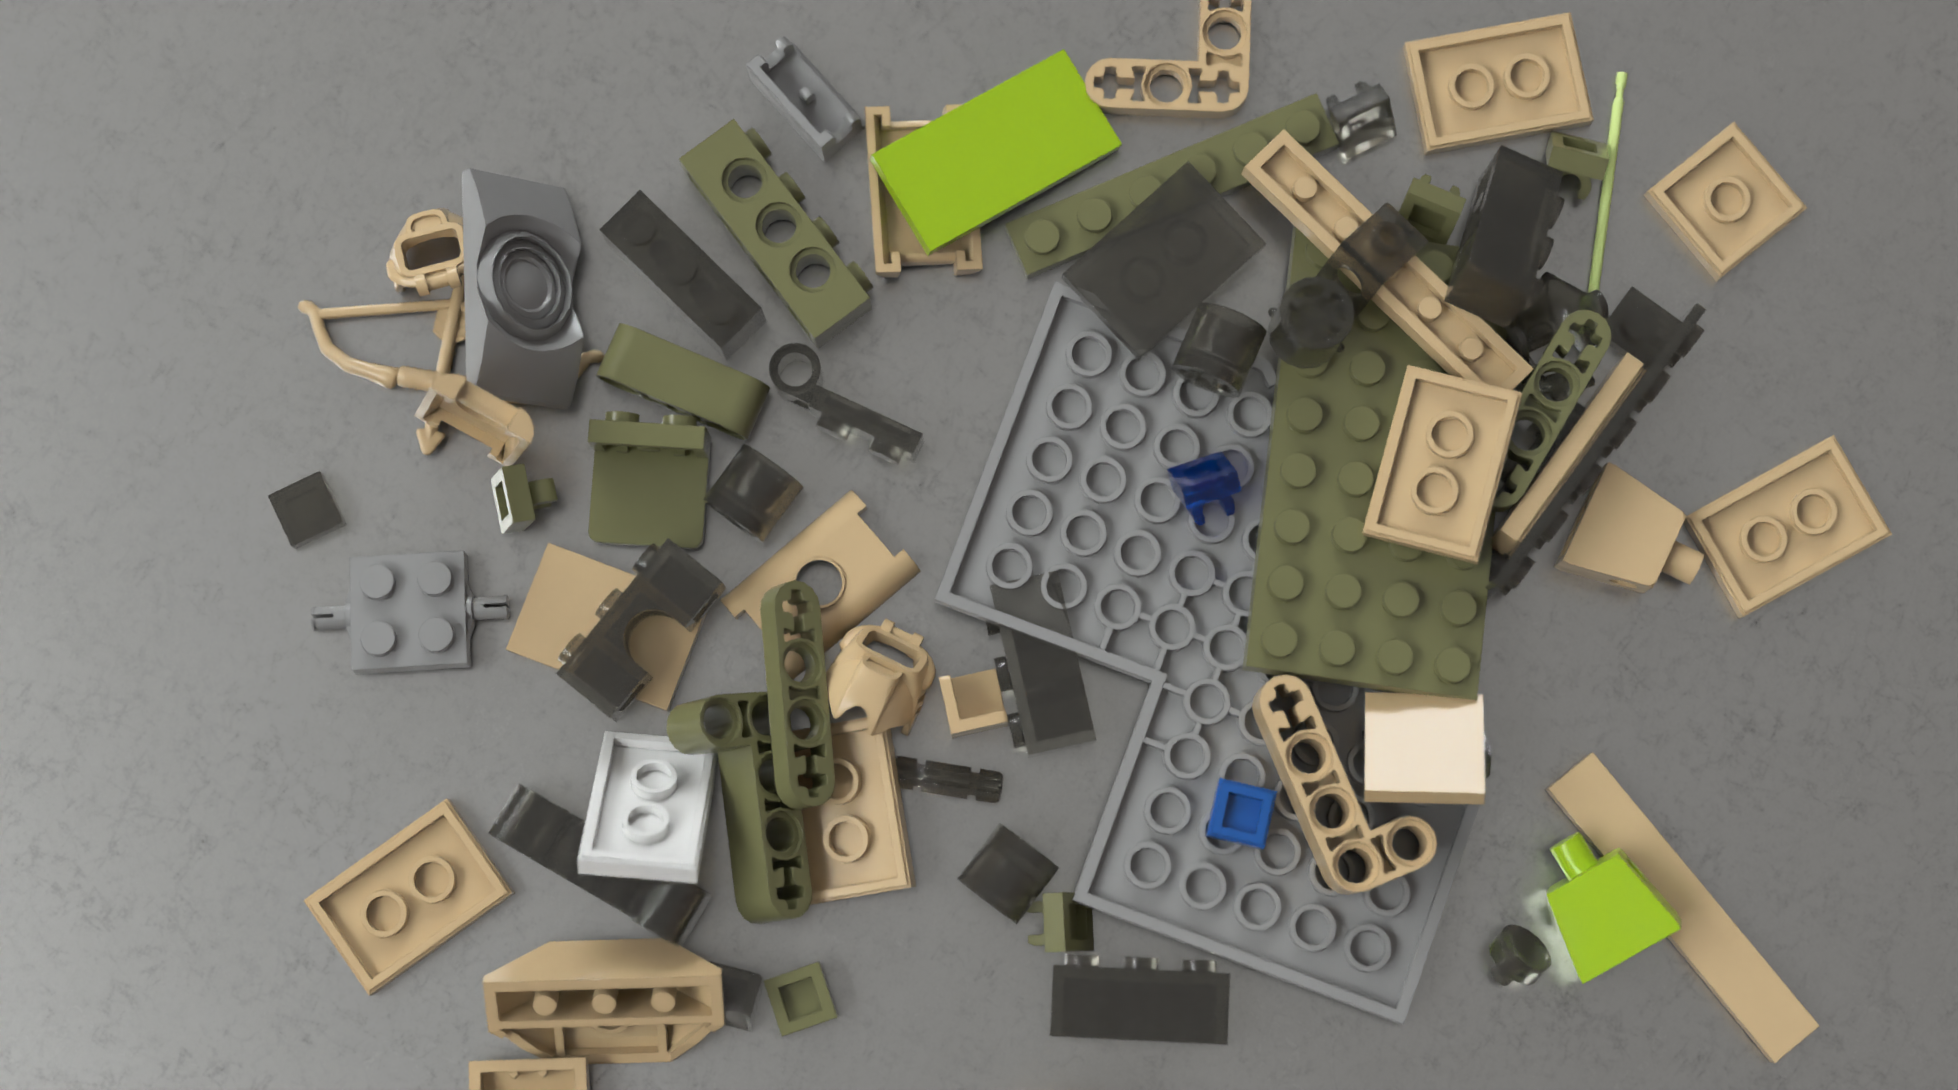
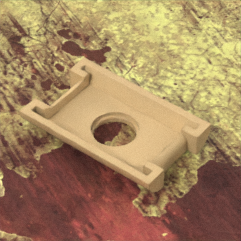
[864,104,983,278]
[414,374,534,466]
[720,490,921,680]

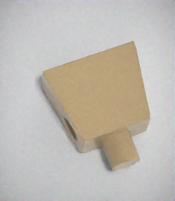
[1554,462,1704,593]

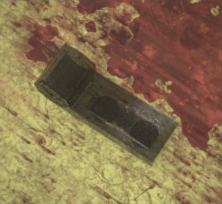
[769,343,924,465]

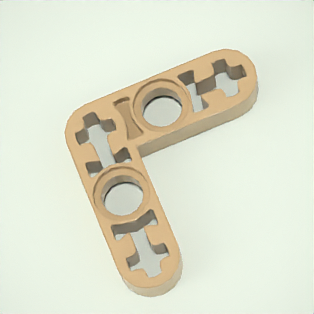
[1085,0,1251,119]

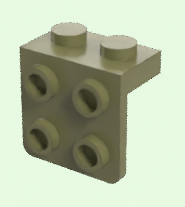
[588,411,711,549]

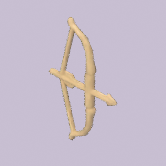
[298,275,604,455]

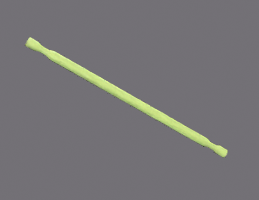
[1582,72,1628,337]

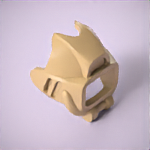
[386,208,464,297]
[826,618,936,736]

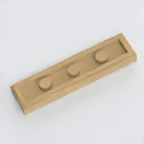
[1492,352,1644,555]

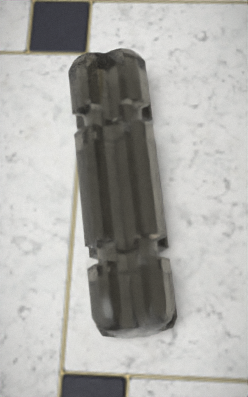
[895,756,1004,803]

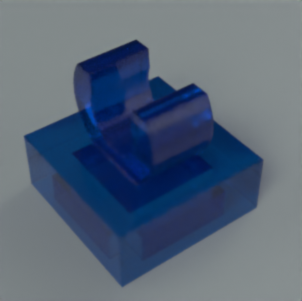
[1167,451,1242,526]

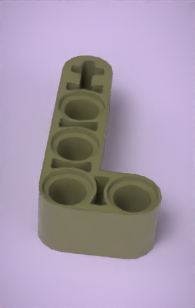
[666,692,812,924]

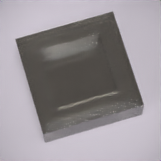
[268,471,347,549]

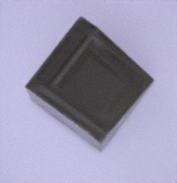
[709,961,762,1032]

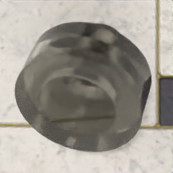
[1489,925,1551,986]

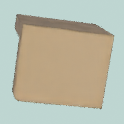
[939,668,1008,739]

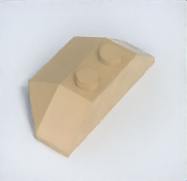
[483,938,725,1064]

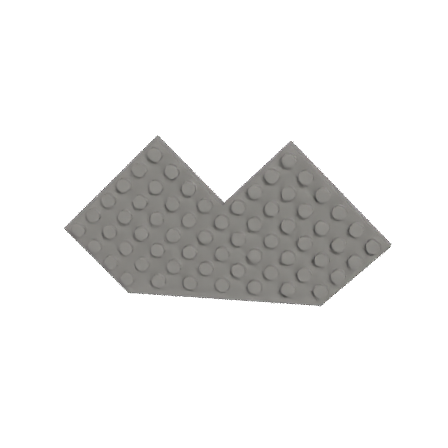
[934,281,1480,1024]

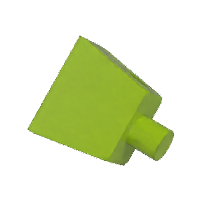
[1546,832,1681,984]

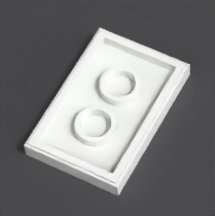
[578,731,718,884]

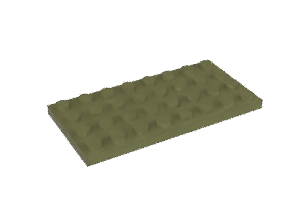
[1242,226,1521,700]

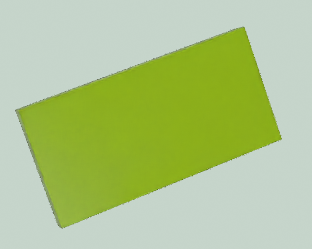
[869,49,1122,256]

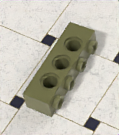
[679,119,873,349]

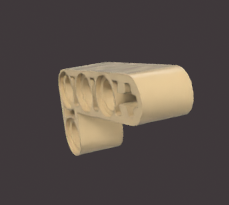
[1252,675,1437,895]

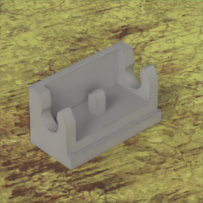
[746,36,866,163]

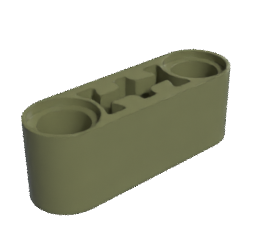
[596,323,770,441]

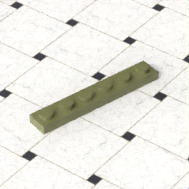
[1005,93,1340,280]

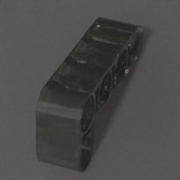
[488,783,712,947]

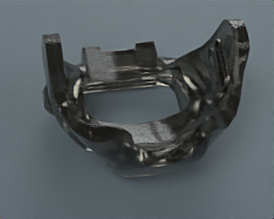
[1503,272,1609,402]

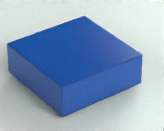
[1205,778,1277,850]

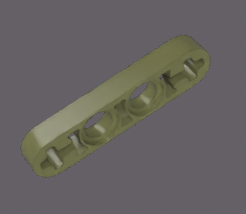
[1492,310,1611,513]
[760,580,835,810]

